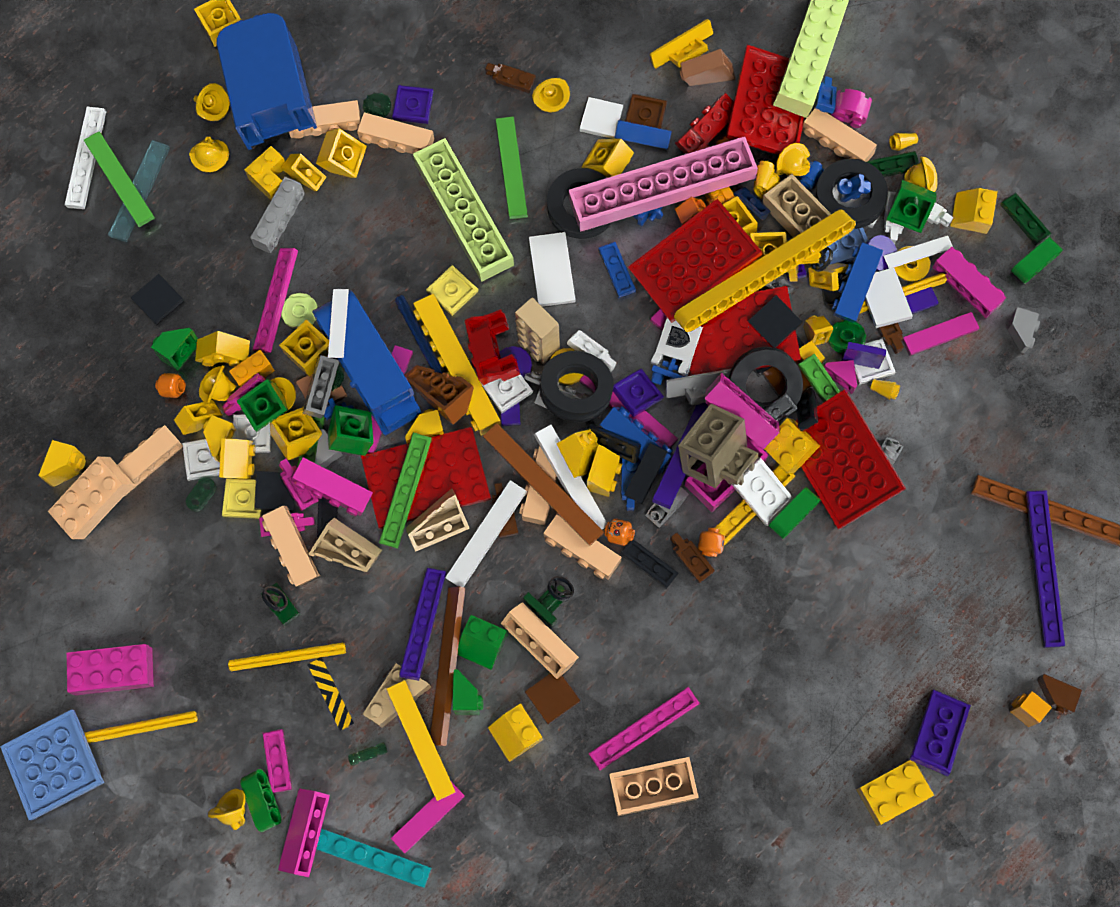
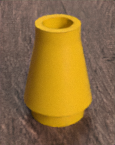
[889,133,918,151]
[755,161,775,190]
[870,379,900,400]

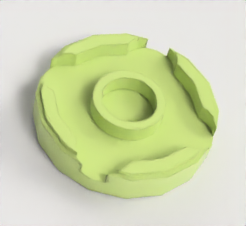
[281,293,318,329]

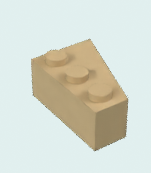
[406,489,470,552]
[308,518,382,572]
[363,663,431,728]

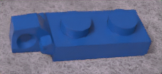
[815,76,837,114]
[621,458,641,511]

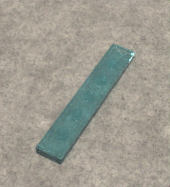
[108,140,170,242]

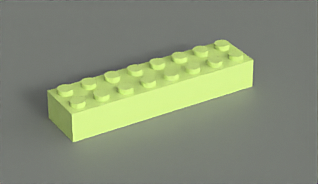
[773,0,849,118]
[413,138,514,282]

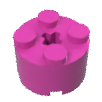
[831,89,872,128]

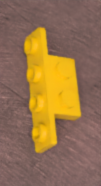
[650,19,713,69]

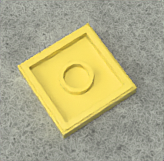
[426,265,478,316]
[222,478,262,519]

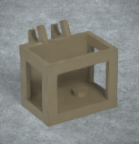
[678,404,758,489]

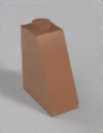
[680,49,735,86]

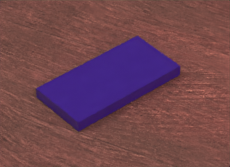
[909,689,971,776]

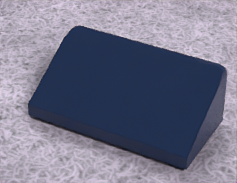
[734,187,771,220]

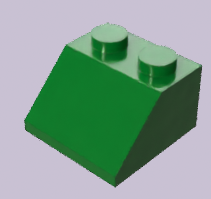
[886,180,937,233]
[151,328,198,372]
[237,379,288,432]
[328,405,374,456]
[457,615,508,670]
[453,669,484,715]

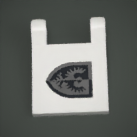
[651,318,703,376]

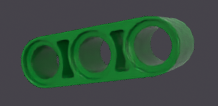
[1011,237,1063,284]
[769,487,821,539]
[240,769,282,832]

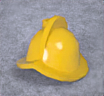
[532,78,570,112]
[193,83,230,121]
[189,136,229,172]
[776,143,810,176]
[904,157,937,192]
[199,365,236,404]
[208,789,245,830]

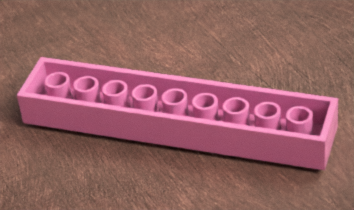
[569,137,758,232]

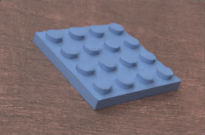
[0,710,104,820]

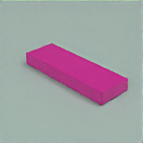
[262,729,292,794]

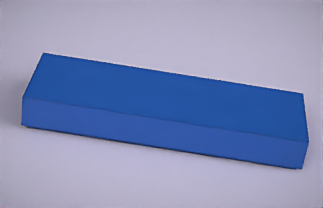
[615,120,672,149]
[598,242,636,298]

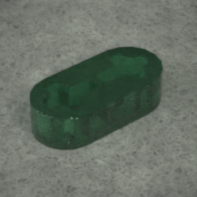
[186,477,216,512]

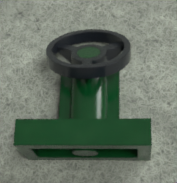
[523,576,574,628]
[261,582,300,626]

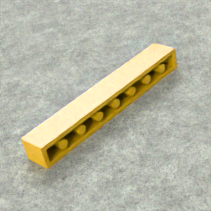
[413,294,501,436]

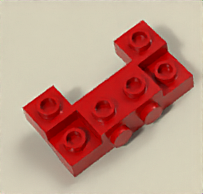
[675,93,734,154]
[464,309,520,385]

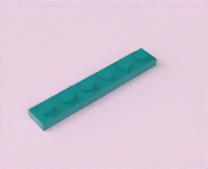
[316,829,432,888]

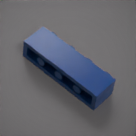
[831,242,883,323]
[600,406,673,474]

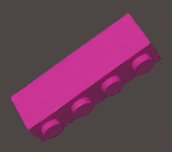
[932,247,1006,319]
[291,458,373,516]
[278,788,330,877]

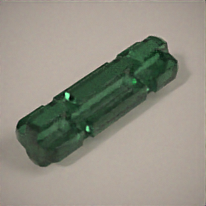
[348,742,387,766]

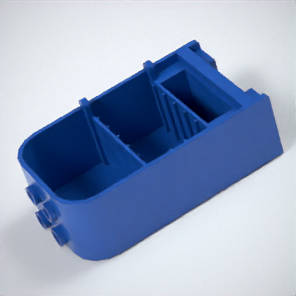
[217,13,317,150]
[312,290,422,436]

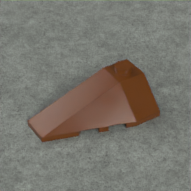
[405,365,474,424]

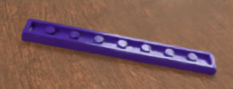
[652,402,709,509]
[1026,490,1065,648]

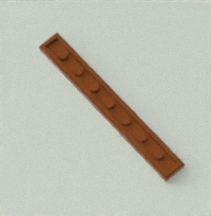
[483,424,604,546]
[971,475,1120,547]
[430,586,465,746]

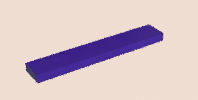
[399,568,446,681]

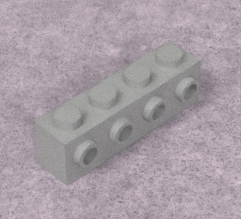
[250,177,305,254]

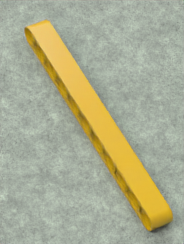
[674,210,856,332]

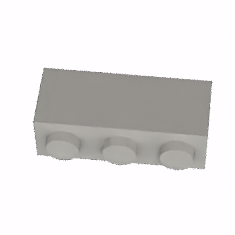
[302,355,339,419]

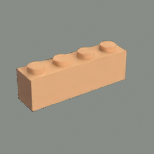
[289,100,361,138]
[802,108,877,162]
[357,113,434,154]
[118,425,183,496]
[520,446,557,526]
[262,506,320,587]
[543,514,622,580]
[501,602,579,679]

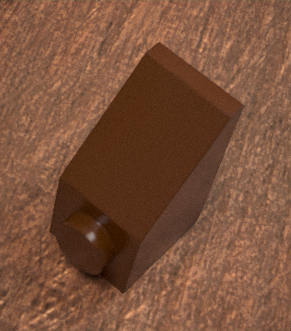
[1037,674,1082,716]

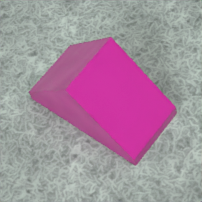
[824,360,857,394]

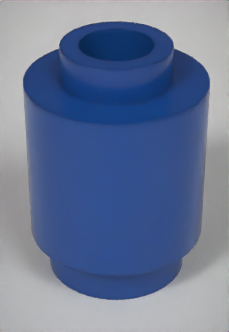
[799,161,824,189]

